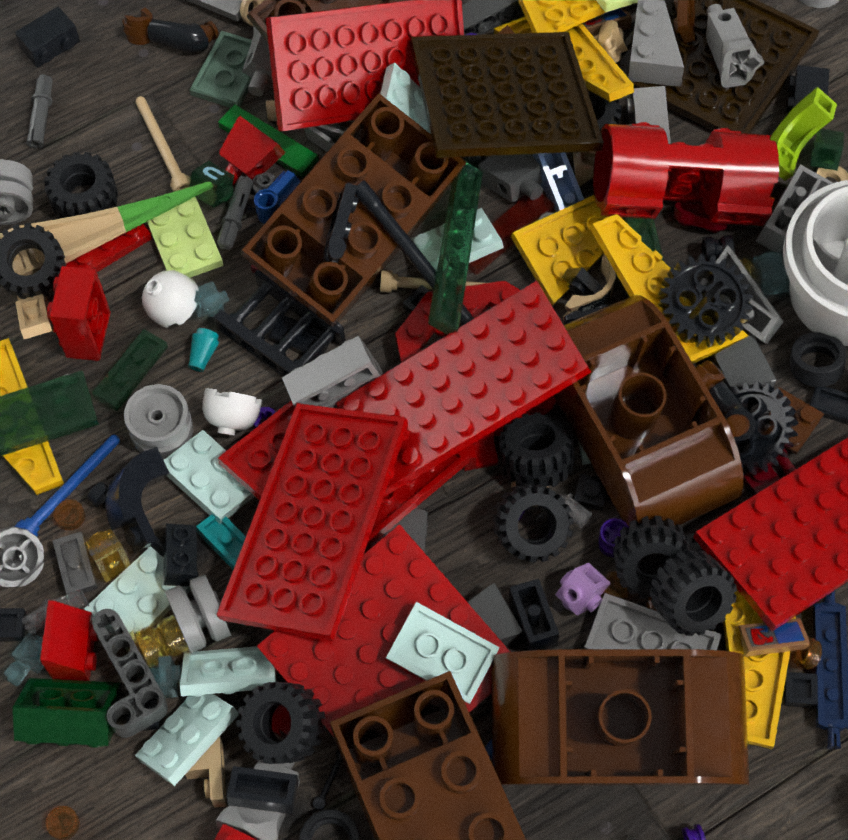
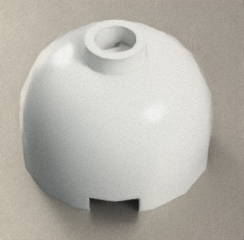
[142,270,199,328]
[202,388,262,436]

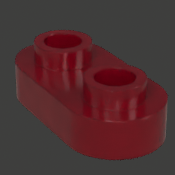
[673,201,728,233]

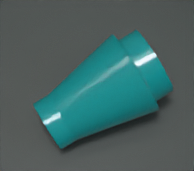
[188,328,219,372]

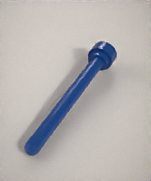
[14,435,120,536]

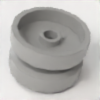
[0,159,33,225]
[124,384,194,459]
[165,574,231,653]

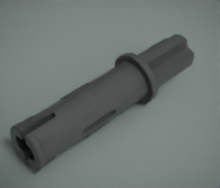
[26,74,53,149]
[217,176,253,250]

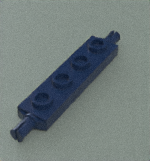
[813,590,848,750]

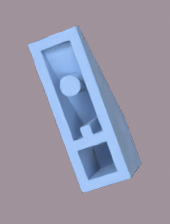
[532,152,584,212]

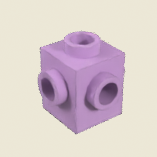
[555,563,610,615]

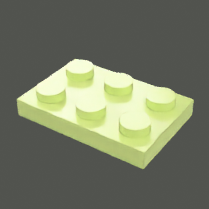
[147,196,224,278]

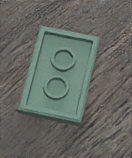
[190,31,252,108]

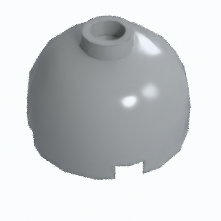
[0,526,44,587]

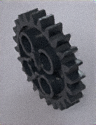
[658,254,753,348]
[733,381,799,476]

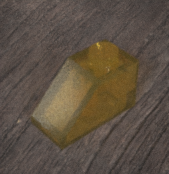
[84,528,131,583]

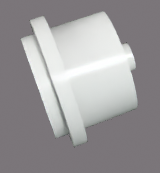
[783,180,848,346]

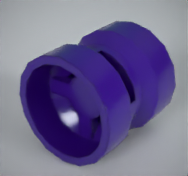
[598,518,629,558]

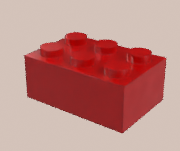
[47,266,111,361]

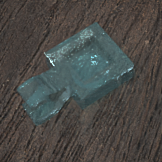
[4,630,44,687]

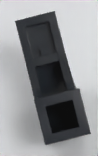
[106,447,169,554]

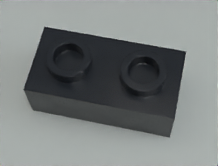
[163,523,197,587]
[227,766,298,814]

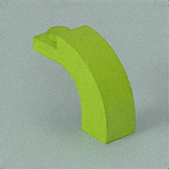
[770,87,837,181]

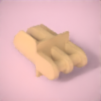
[594,20,628,63]

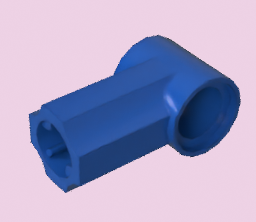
[254,170,301,224]

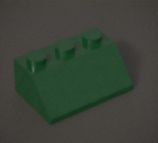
[12,678,121,748]

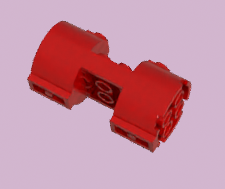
[593,122,779,226]

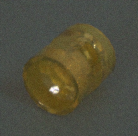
[134,615,190,669]

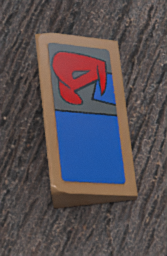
[582,7,632,37]
[739,618,810,657]

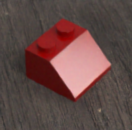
[40,600,99,681]

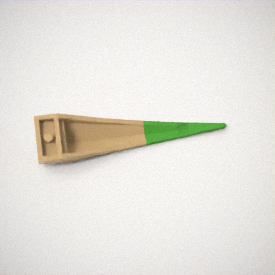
[0,182,213,276]

